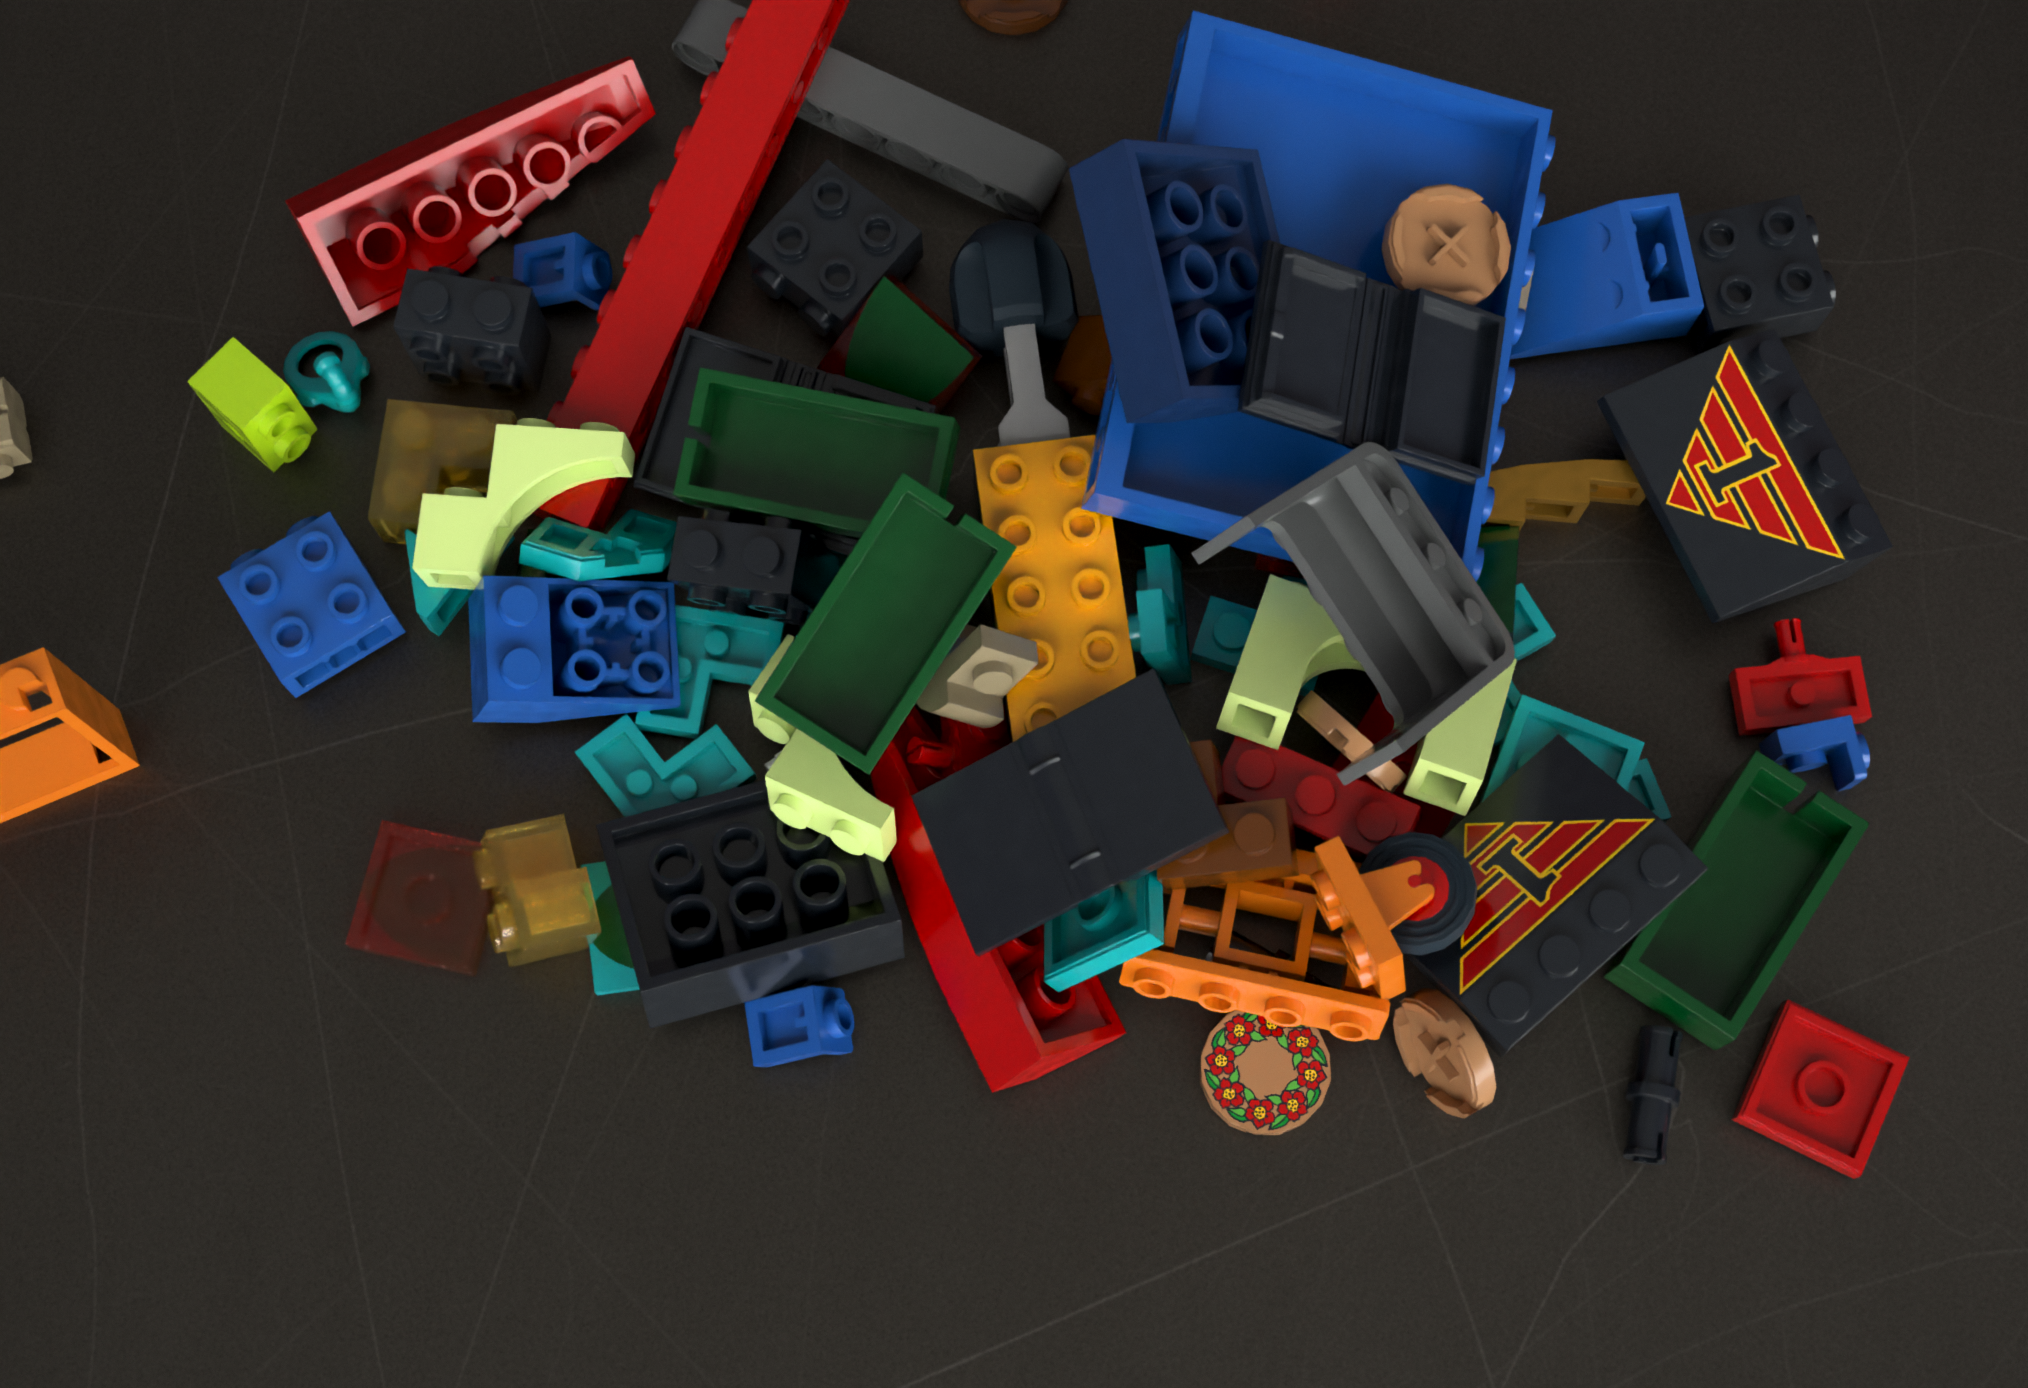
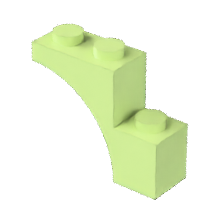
[412,418,635,590]
[748,634,897,862]

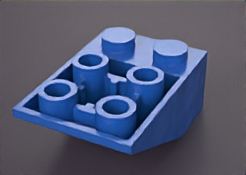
[1510,193,1704,359]
[468,575,681,723]

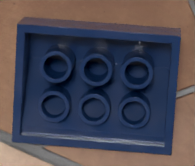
[1069,139,1280,423]

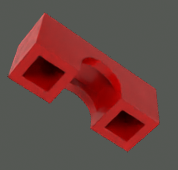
[1221,736,1422,862]

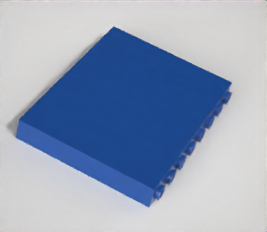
[1081,11,1555,582]

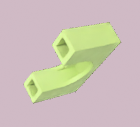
[1216,574,1517,816]

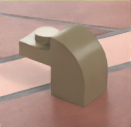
[916,624,1038,728]

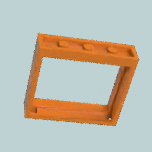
[0,647,140,823]

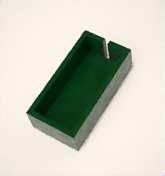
[673,367,961,538]
[755,473,1017,775]
[1603,750,1870,1050]

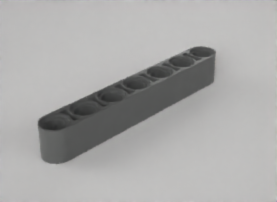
[671,0,1068,223]

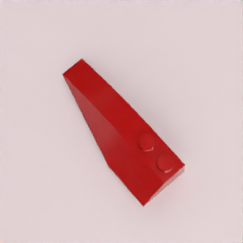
[285,56,656,326]
[871,706,1126,1093]

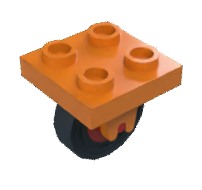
[1310,832,1477,1000]

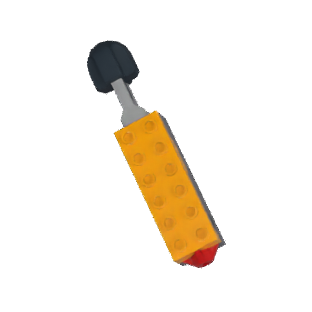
[949,219,1136,743]

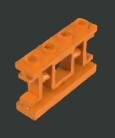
[1119,849,1391,1041]

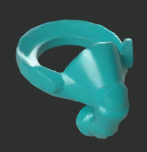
[283,331,370,413]

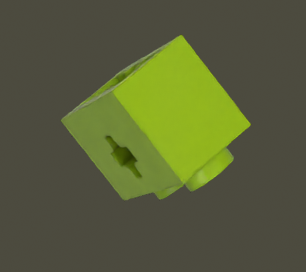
[187,337,318,473]

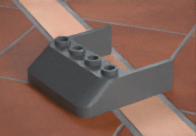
[1191,442,1515,786]

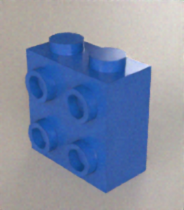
[217,511,406,698]

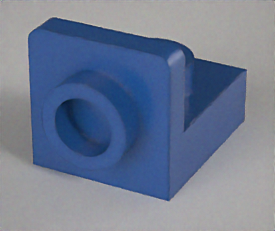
[513,232,613,311]
[1759,715,1870,791]
[744,985,854,1068]

